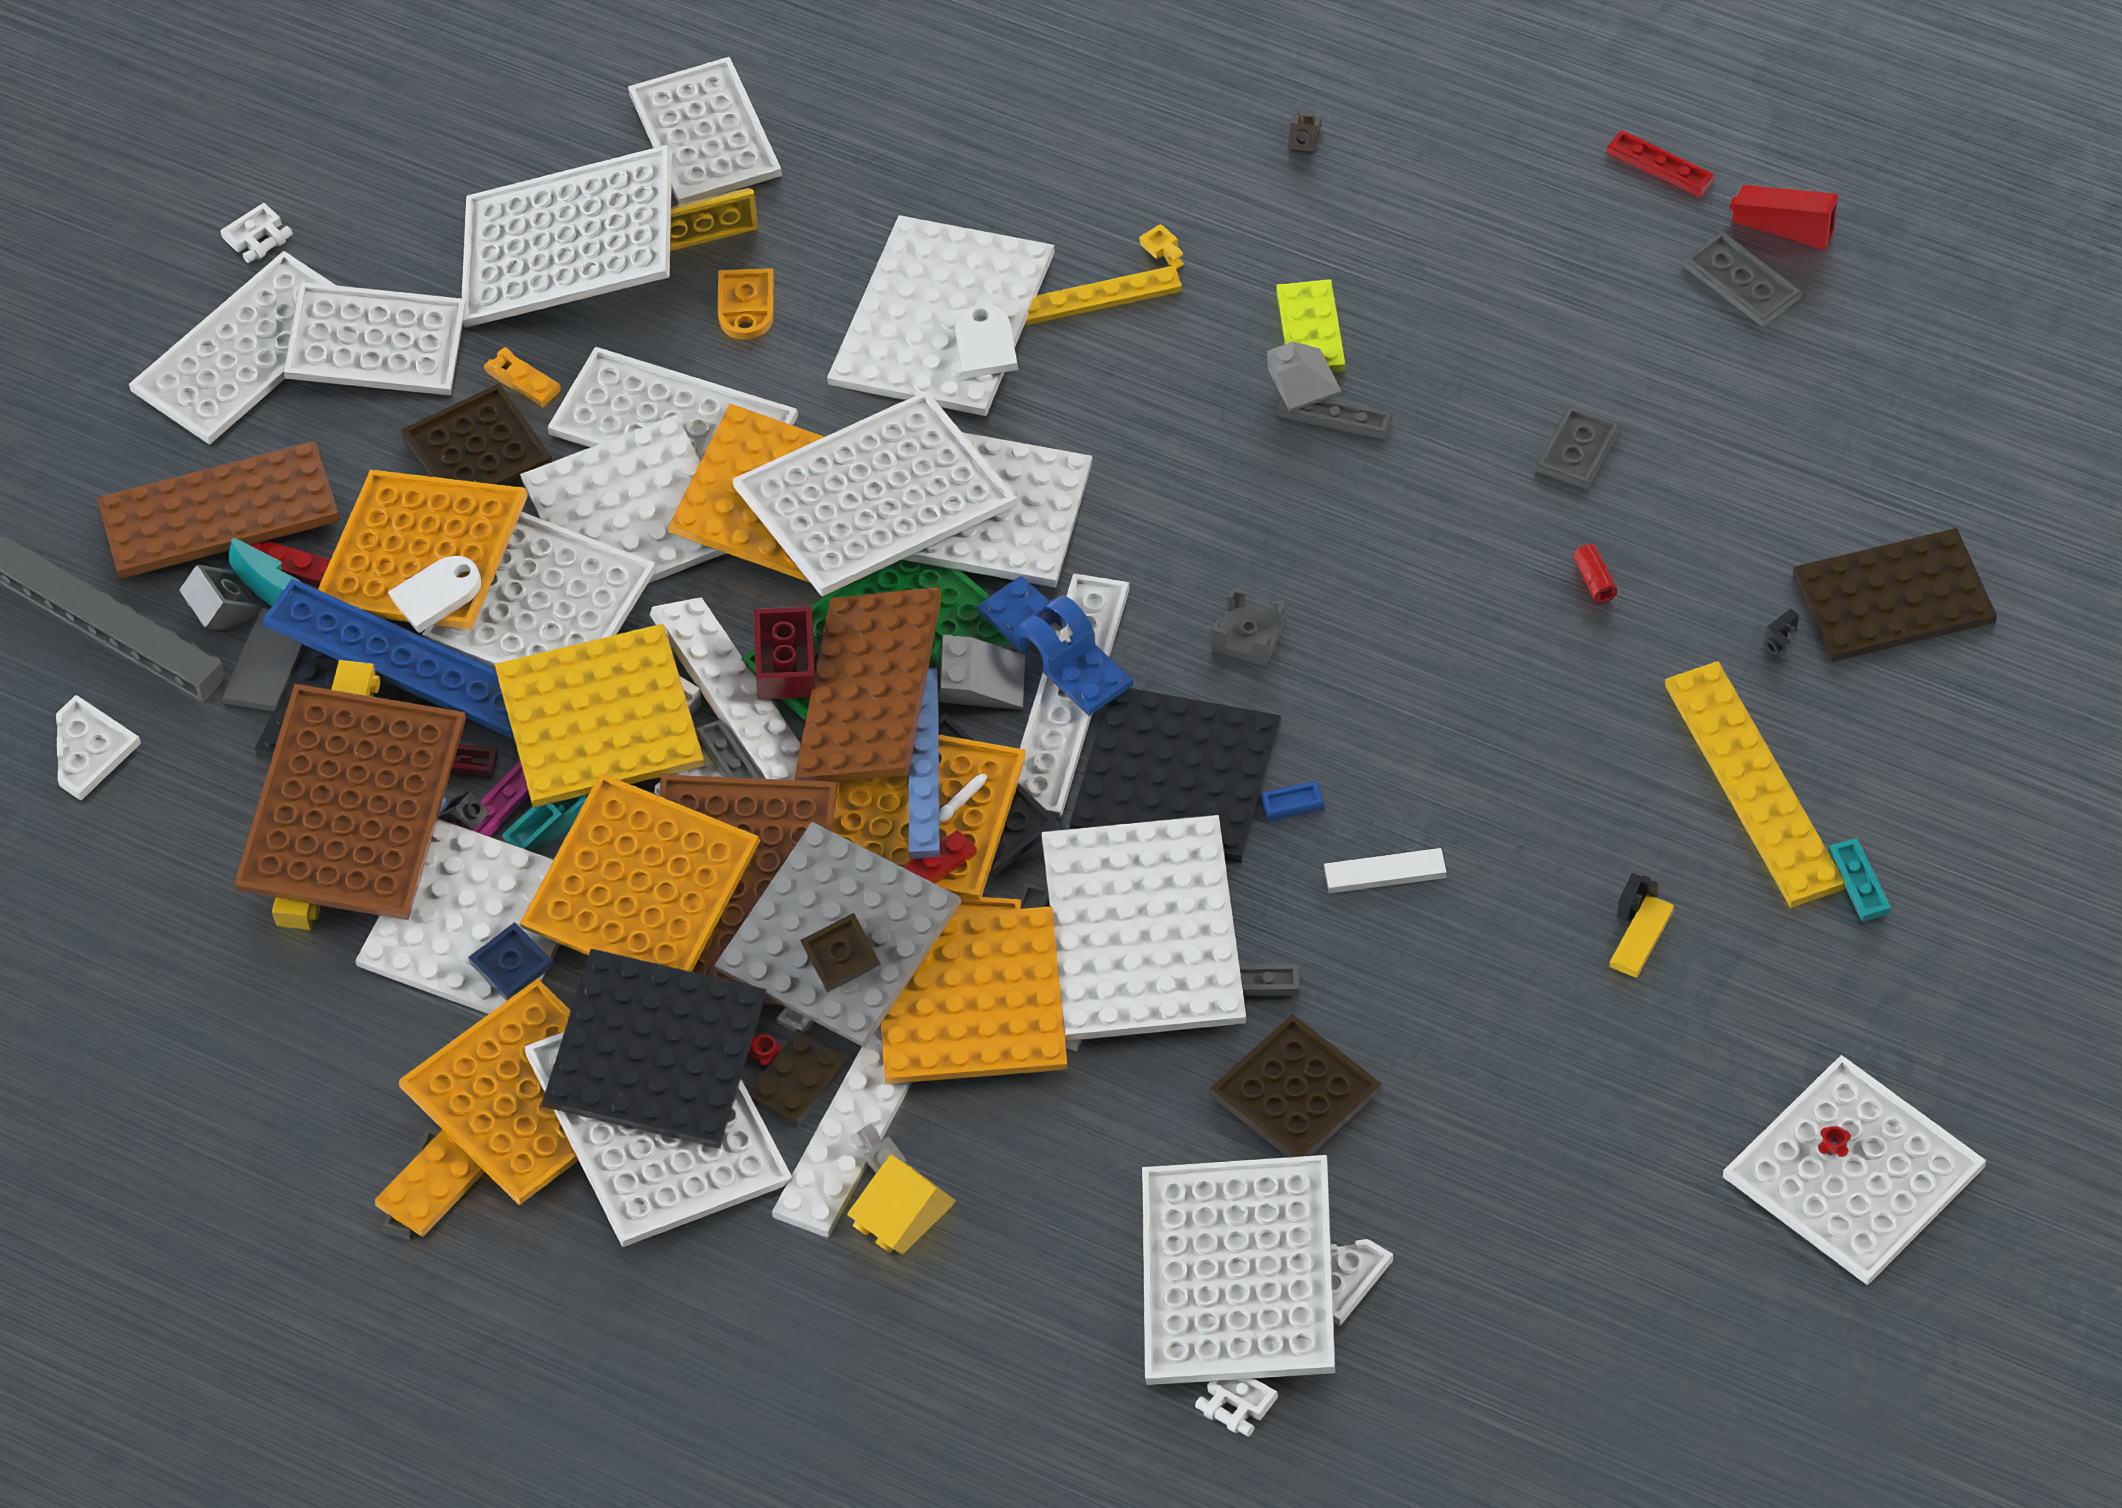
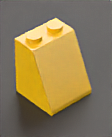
[847,1154,956,1254]

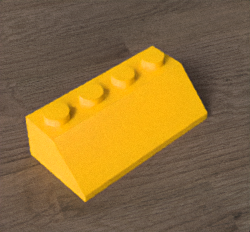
[670,188,758,251]

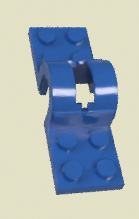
[977,576,1133,716]

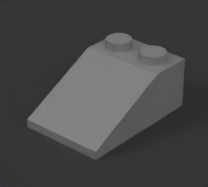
[938,635,1025,710]

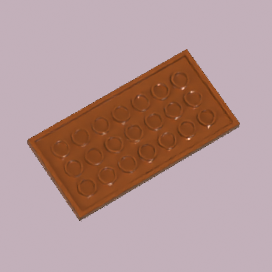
[97,441,340,579]
[794,587,942,782]

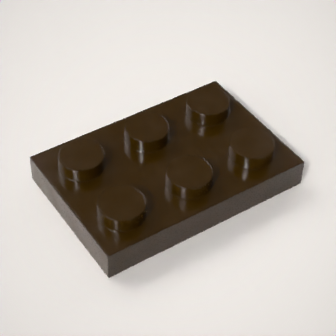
[748,1029,848,1128]

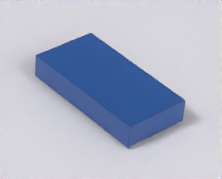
[1260,781,1325,822]

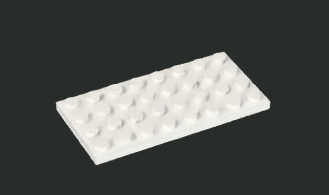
[129,251,336,445]
[547,347,798,462]

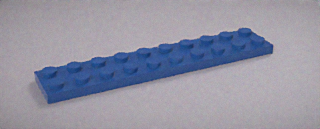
[262,578,514,740]

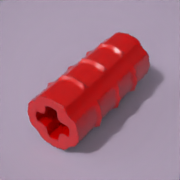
[1573,544,1618,603]

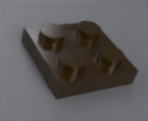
[800,913,881,993]

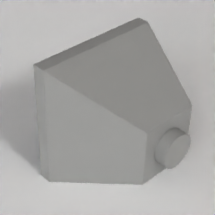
[1267,342,1341,413]

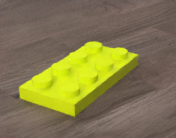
[1276,279,1345,372]

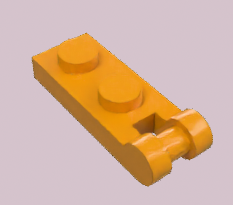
[484,347,561,408]

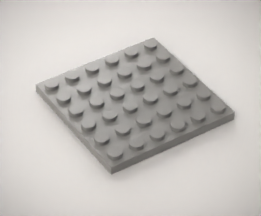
[714,822,962,1048]

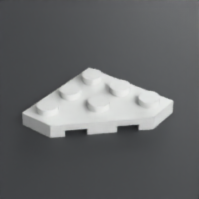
[56,695,141,800]
[1331,1239,1393,1326]

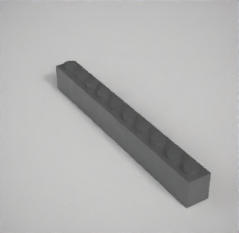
[0,536,226,703]

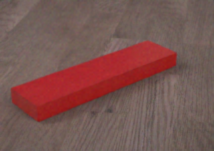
[1607,129,1715,197]

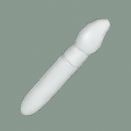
[939,774,987,823]

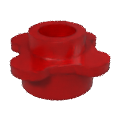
[748,1034,783,1066]
[1818,1126,1851,1157]

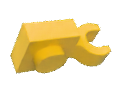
[1139,224,1184,270]

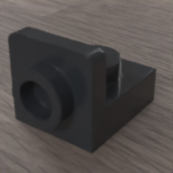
[1764,609,1799,660]
[438,791,489,831]
[1617,873,1660,921]

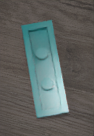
[1828,838,1891,922]

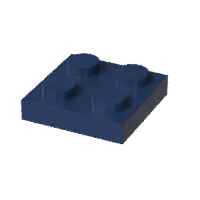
[468,922,554,1001]

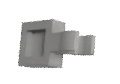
[856,1124,907,1174]

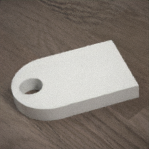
[955,304,1018,379]
[388,556,481,633]

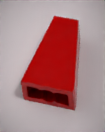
[1729,185,1839,250]

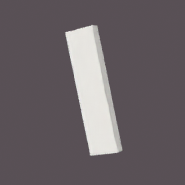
[1324,848,1446,894]

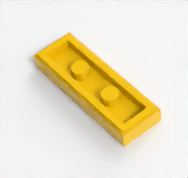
[1609,894,1674,978]

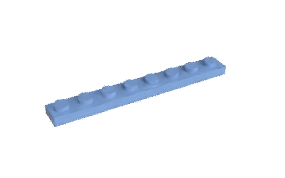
[909,668,940,859]

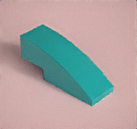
[228,538,300,606]
[502,795,587,852]

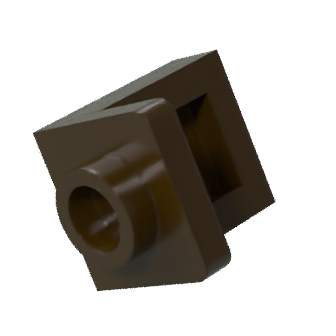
[1288,111,1322,152]

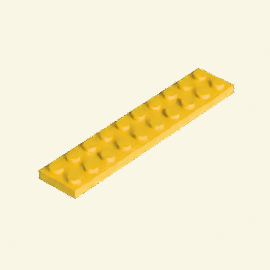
[1665,661,1845,908]

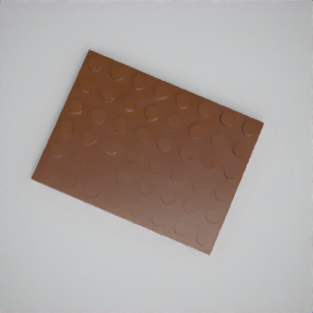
[234,684,466,920]
[659,774,838,1005]

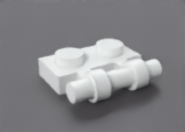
[220,203,293,263]
[1195,1378,1278,1437]

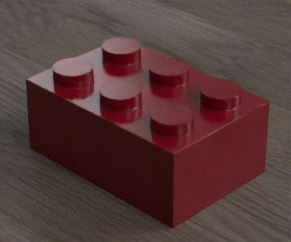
[754,606,815,699]

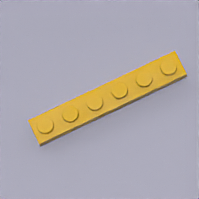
[1024,265,1182,326]

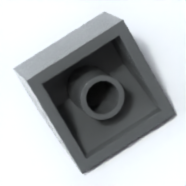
[179,565,264,631]

